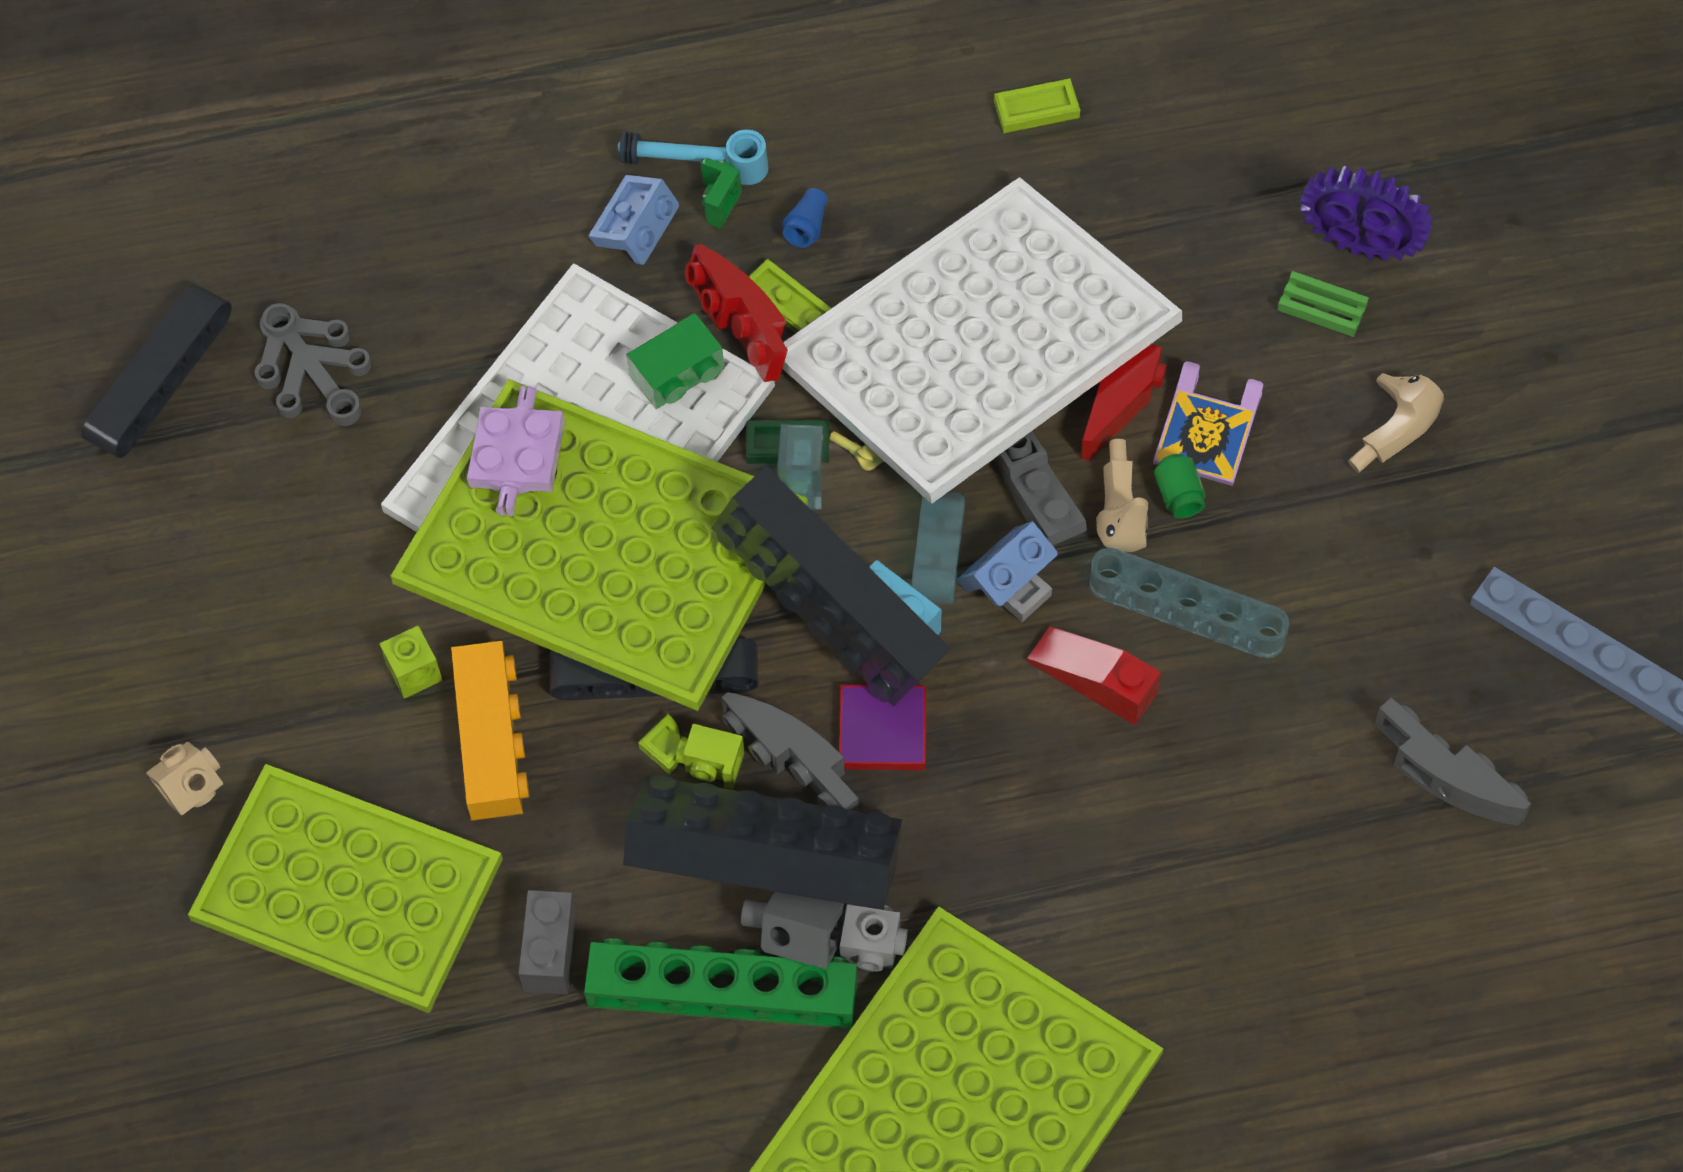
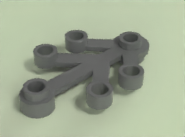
[255,303,371,426]

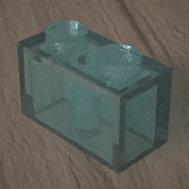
[778,424,825,509]

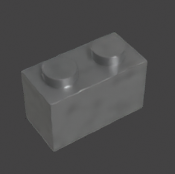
[519,890,577,995]

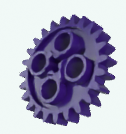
[1300,166,1433,262]

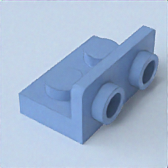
[589,175,679,265]
[956,521,1057,606]

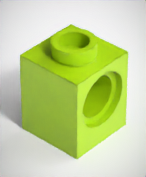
[380,626,442,699]

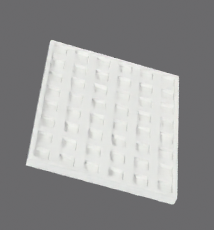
[381,263,775,532]

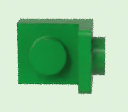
[701,157,742,229]

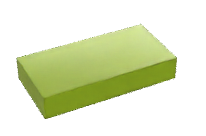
[994,78,1080,134]

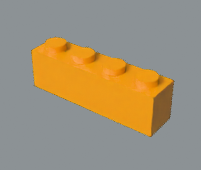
[451,641,529,821]

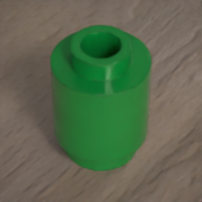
[1154,453,1206,519]

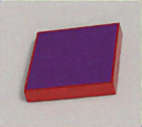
[839,685,926,770]

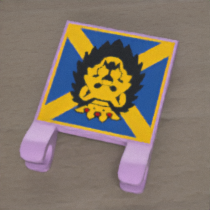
[1153,361,1263,486]

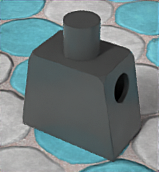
[741,892,850,969]

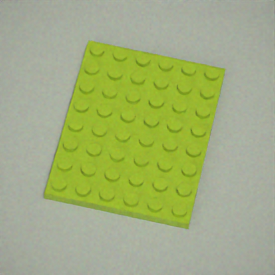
[391,379,808,711]
[749,907,1163,1172]

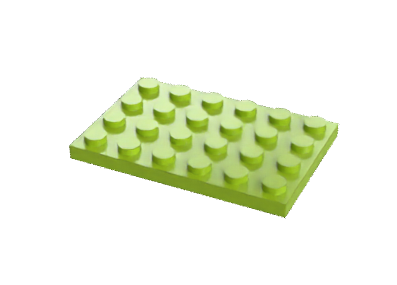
[188,764,503,1013]

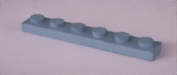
[1470,567,1683,735]

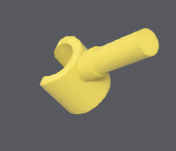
[829,431,884,471]

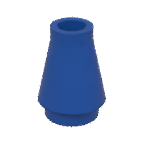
[782,188,828,248]

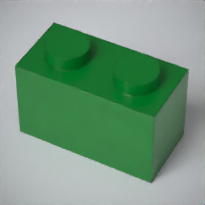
[626,313,724,409]

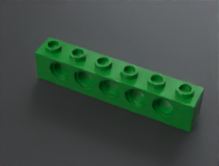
[584,939,858,1029]

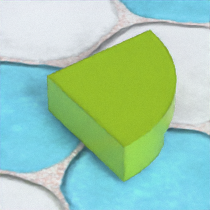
[638,714,681,775]

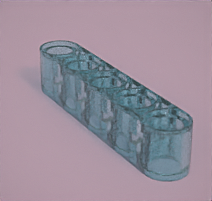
[1089,548,1289,658]

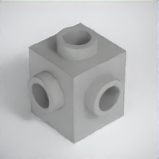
[840,904,908,971]

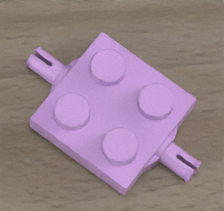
[467,385,565,516]

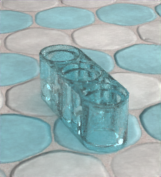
[911,492,966,606]

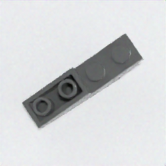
[993,431,1087,546]
[721,692,859,812]
[1375,697,1531,826]

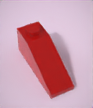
[1081,344,1167,461]
[1027,626,1161,726]

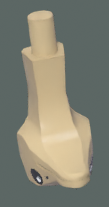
[1348,373,1444,473]
[1096,439,1148,553]

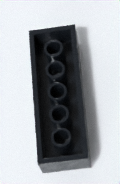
[711,465,951,706]
[623,776,902,910]

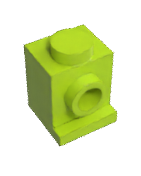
[676,724,744,790]

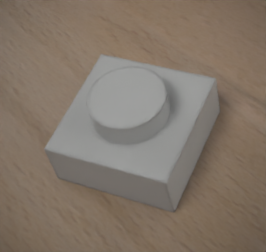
[1003,574,1052,622]

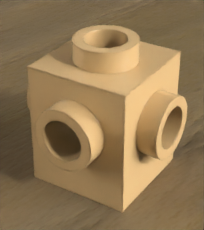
[146,742,223,816]

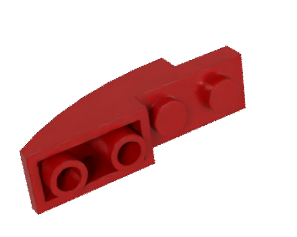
[685,244,788,382]

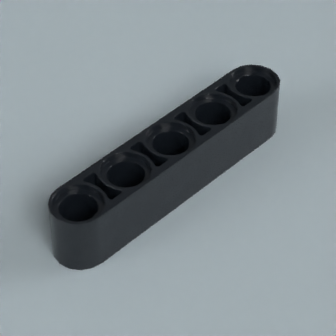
[82,284,232,458]
[549,638,759,700]

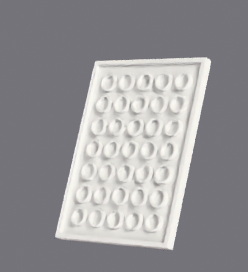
[783,177,1182,504]

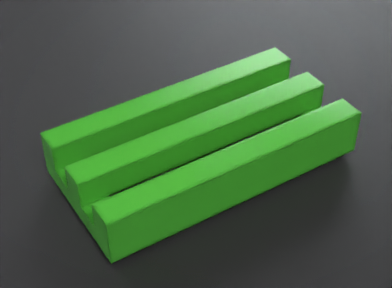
[1277,271,1369,337]

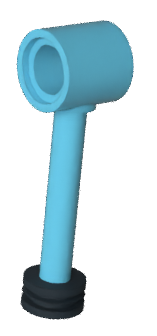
[618,130,769,185]

